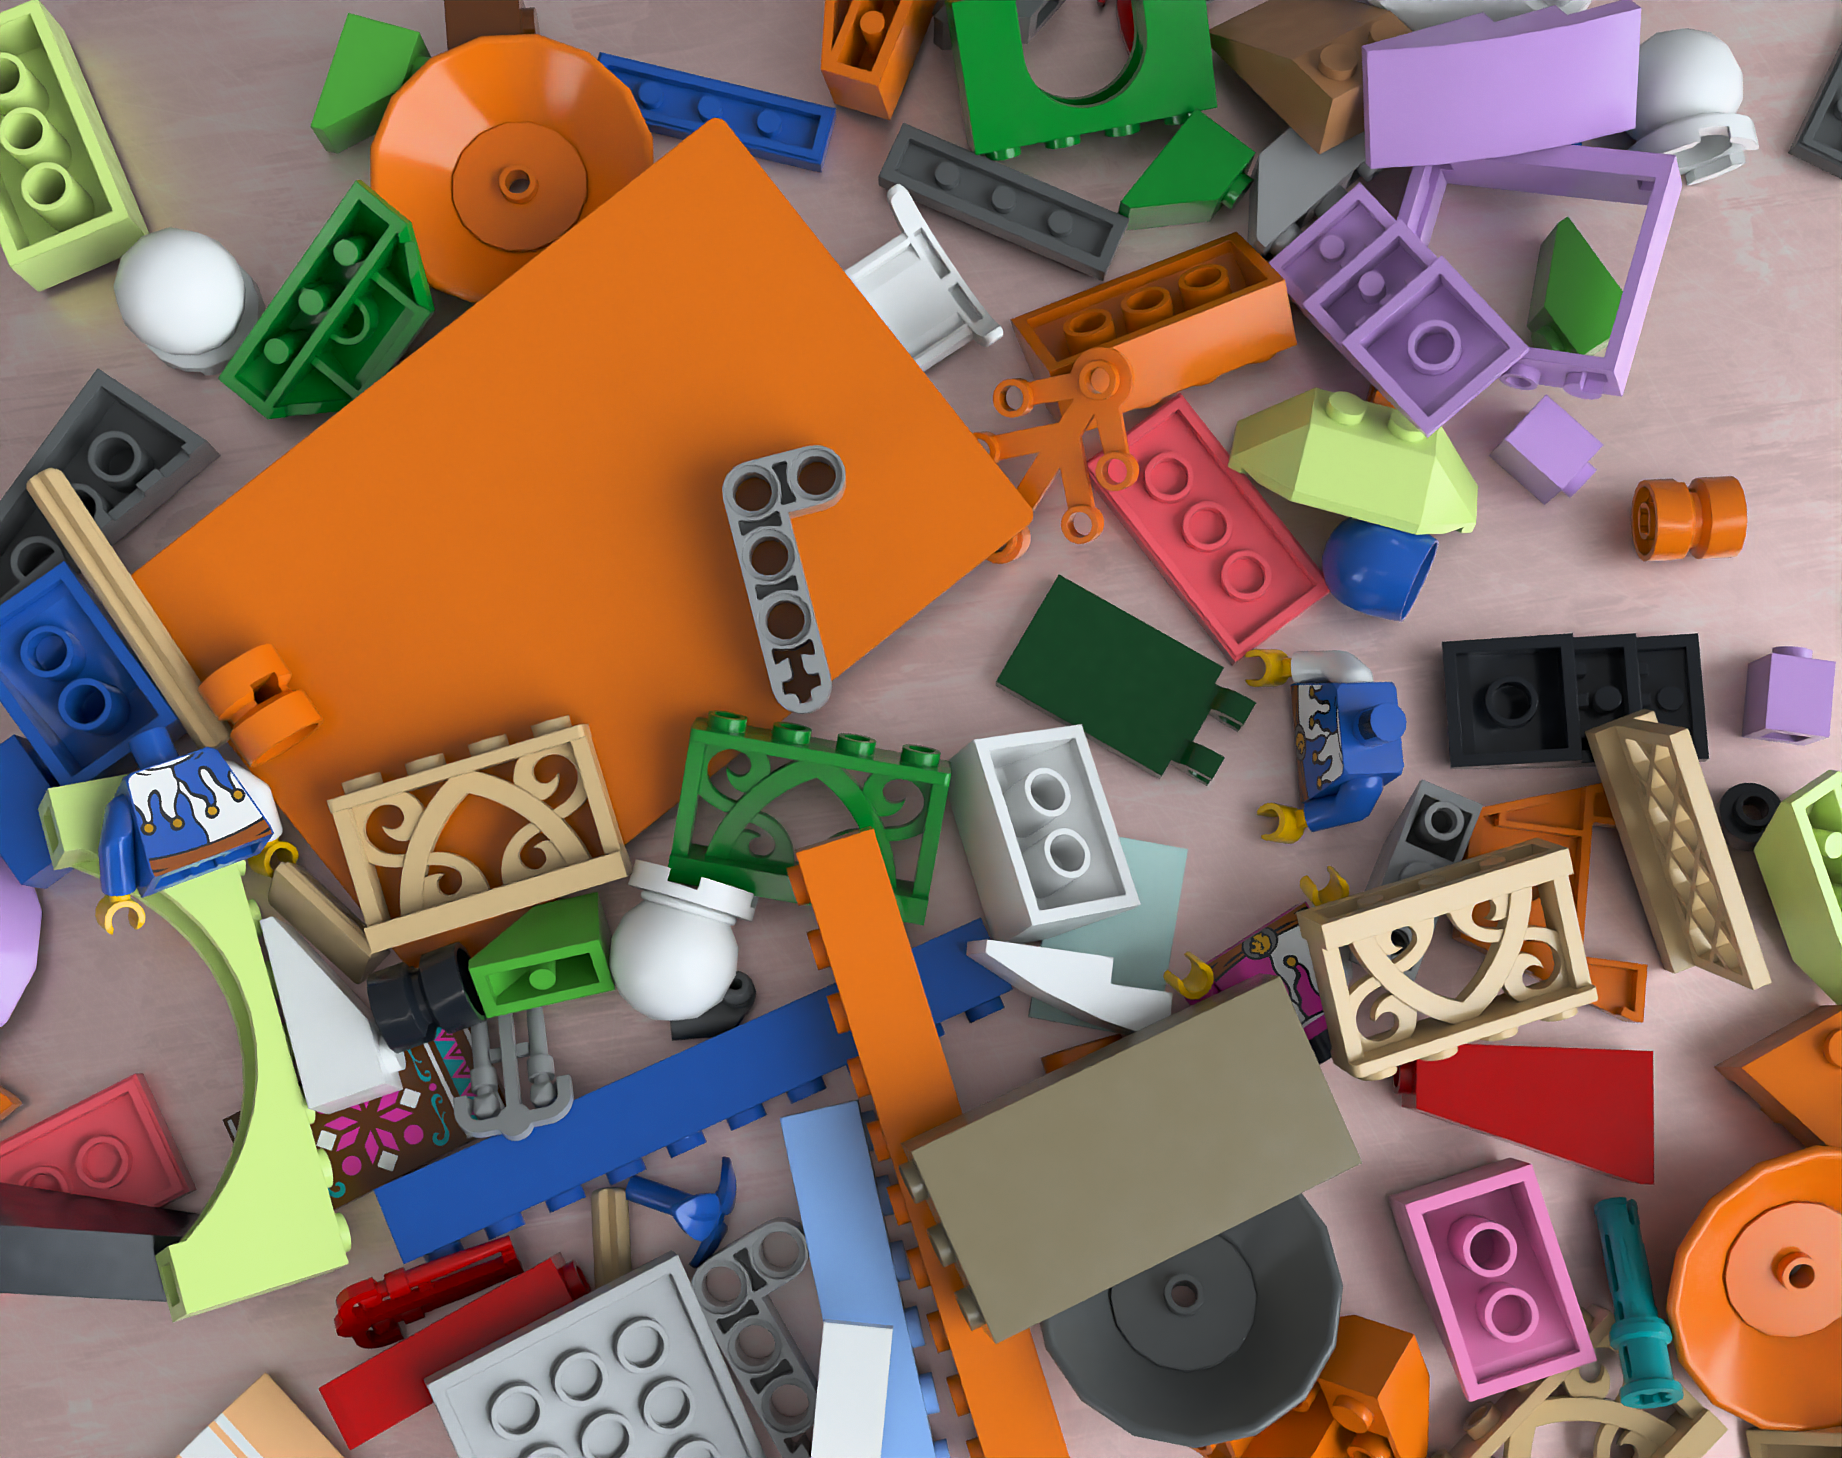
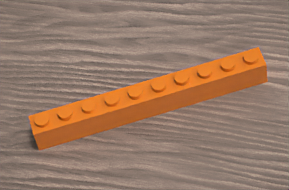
[786,826,1070,1458]

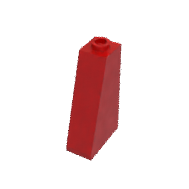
[1392,1044,1654,1185]
[318,1252,592,1450]

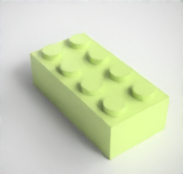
[0,0,150,292]

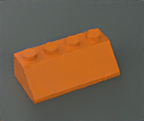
[1010,231,1297,431]

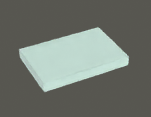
[1028,837,1188,1033]

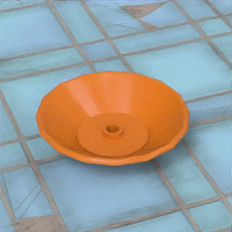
[370,34,654,304]
[1666,1145,1842,1431]

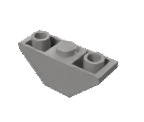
[1248,127,1384,260]
[1348,779,1483,981]

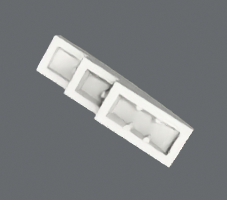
[966,939,1173,1036]
[811,1319,893,1458]

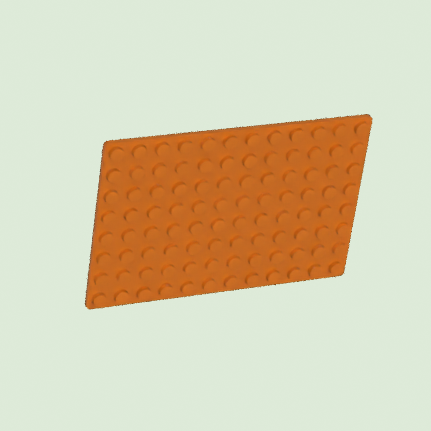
[131,118,1033,968]

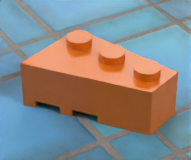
[1714,1004,1842,1148]

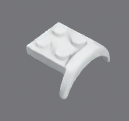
[844,184,1003,372]

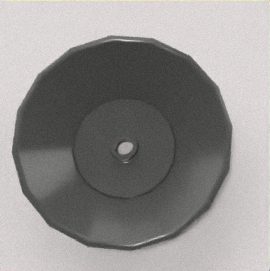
[1040,1193,1343,1448]

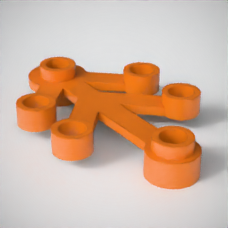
[972,347,1139,564]

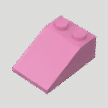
[1388,1157,1597,1402]

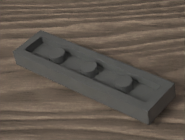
[878,123,1130,281]

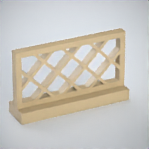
[1585,709,1772,990]

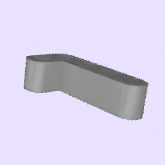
[722,445,846,714]
[691,1217,818,1458]

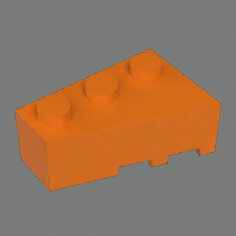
[821,0,938,120]

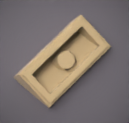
[268,862,391,984]

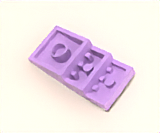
[1362,0,1641,169]
[1268,182,1529,438]

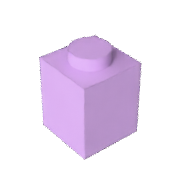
[1489,394,1603,505]
[1742,646,1836,746]

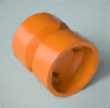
[1631,476,1747,562]
[198,643,324,767]

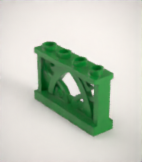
[667,711,952,925]

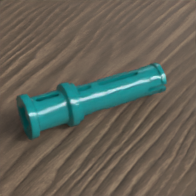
[1593,1197,1684,1409]

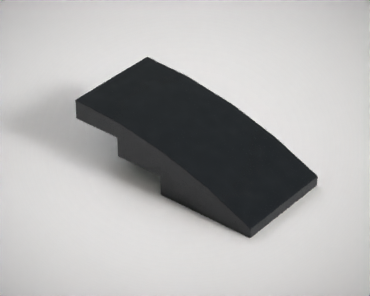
[1441,633,1709,769]

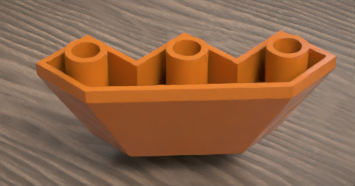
[1190,1315,1430,1458]

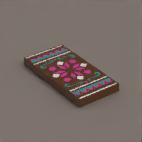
[223,1027,506,1211]

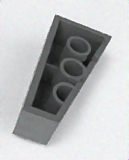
[0,368,220,605]

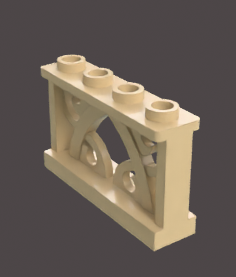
[327,715,633,954]
[1296,838,1598,1081]
[1430,1304,1729,1458]

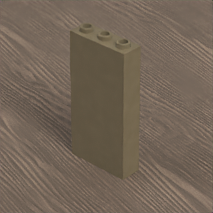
[898,973,1362,1344]

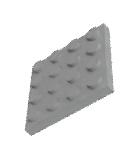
[423,1250,766,1458]

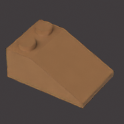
[1209,0,1413,155]

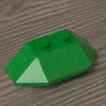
[218,180,435,419]

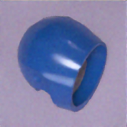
[1322,517,1439,622]

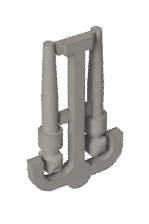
[453,1006,574,1141]

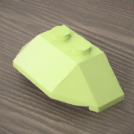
[1228,387,1478,535]
[1754,770,1842,1005]

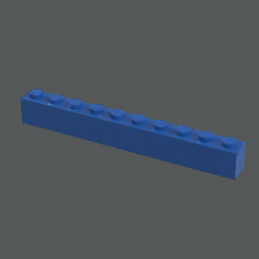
[374,918,1013,1264]

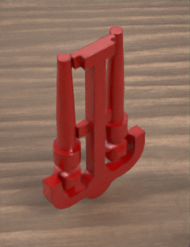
[334,1235,524,1349]

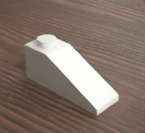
[260,916,406,1114]

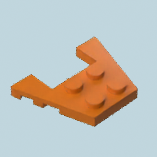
[1452,783,1648,1023]

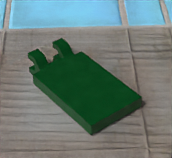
[996,574,1256,786]

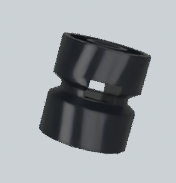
[367,942,487,1054]

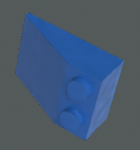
[0,561,188,786]

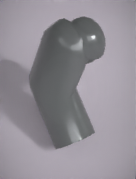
[670,971,756,1041]

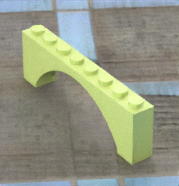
[38,774,351,1322]

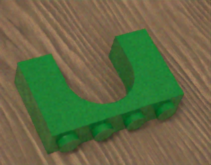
[944,0,1218,161]

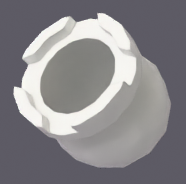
[1625,28,1759,186]
[114,227,265,375]
[609,859,759,1021]

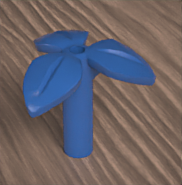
[625,1156,737,1269]

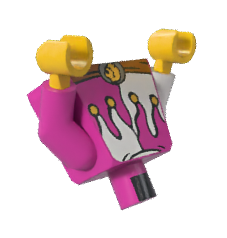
[1163,866,1353,1065]

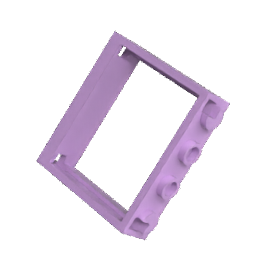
[1396,145,1682,400]

